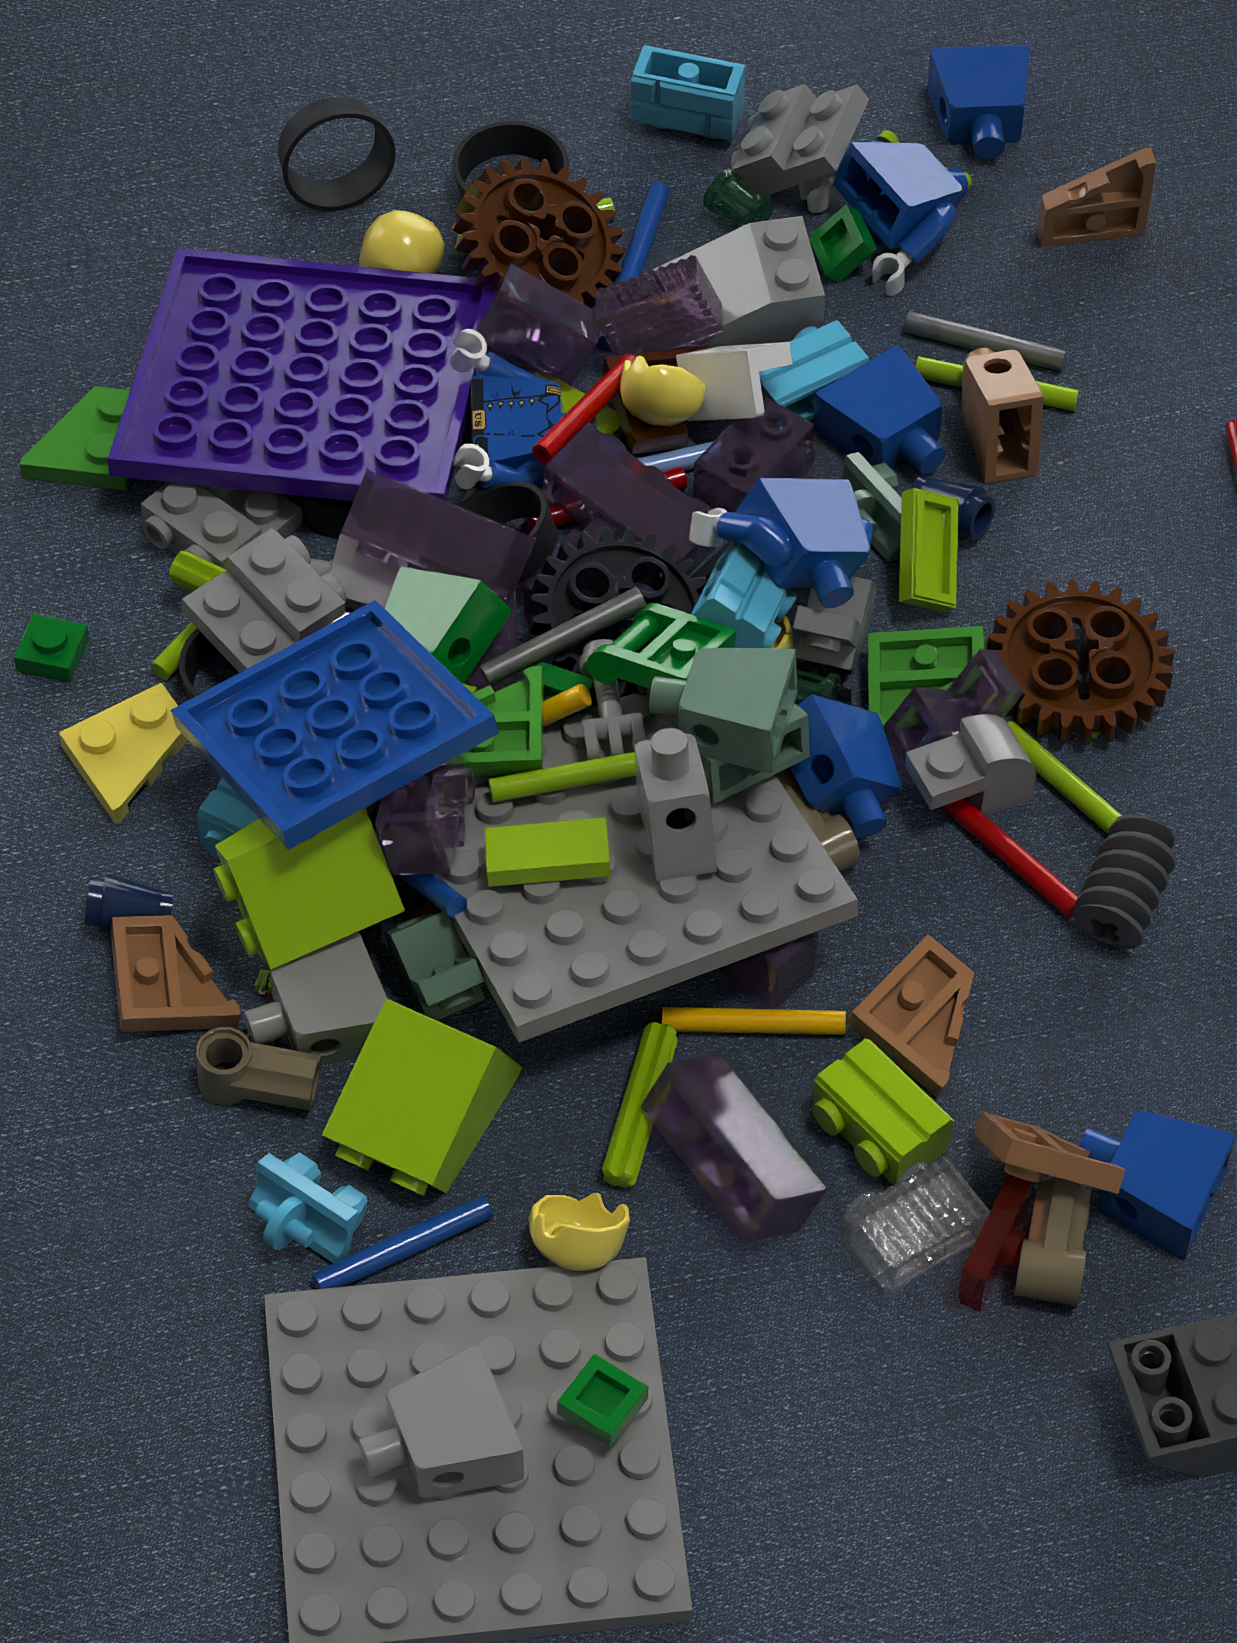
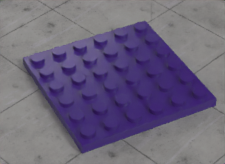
[108,248,495,511]

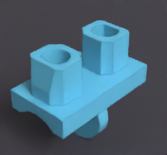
[248,1152,368,1263]

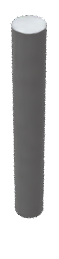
[904,311,1067,372]
[479,587,647,686]

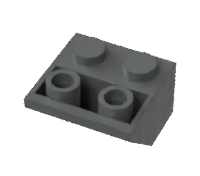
[1107,1314,1237,1478]

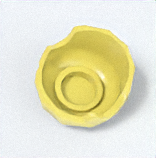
[359,210,445,274]
[620,356,706,427]
[528,1193,630,1271]

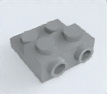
[731,84,869,199]
[141,482,303,570]
[182,528,347,673]

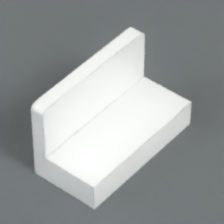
[676,342,793,421]

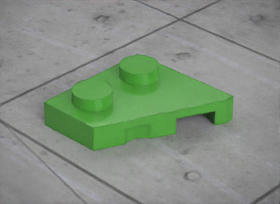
[20,386,131,491]
[868,626,986,737]
[423,666,544,778]

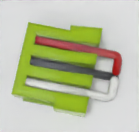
[254,969,272,995]

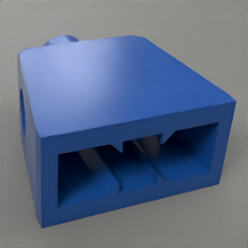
[927,45,1030,159]
[813,345,946,474]
[790,694,902,838]
[1079,1111,1236,1260]

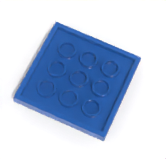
[171,600,499,850]

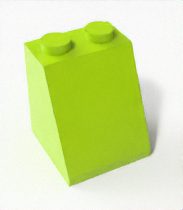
[213,808,405,970]
[322,998,523,1196]

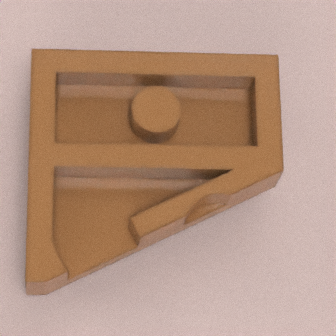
[1037,148,1156,248]
[110,915,241,1032]
[847,934,974,1098]
[973,1111,1126,1194]

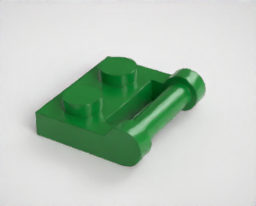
[587,603,737,689]

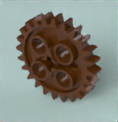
[452,157,625,323]
[986,579,1174,745]

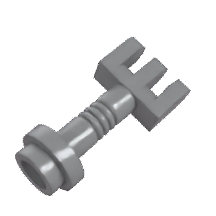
[579,639,646,760]

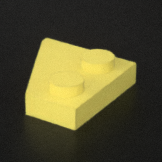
[59,683,188,824]

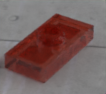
[958,1174,1033,1312]

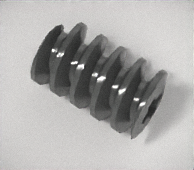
[1074,814,1177,949]

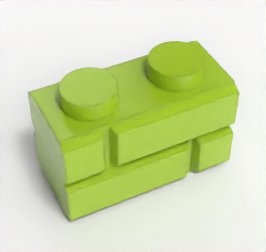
[812,1038,954,1188]

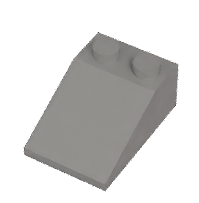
[643,216,825,351]

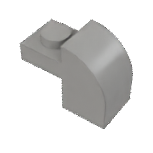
[793,576,878,670]
[905,714,1036,816]

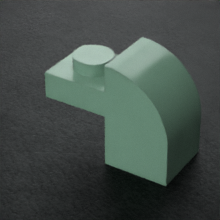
[383,907,485,1021]

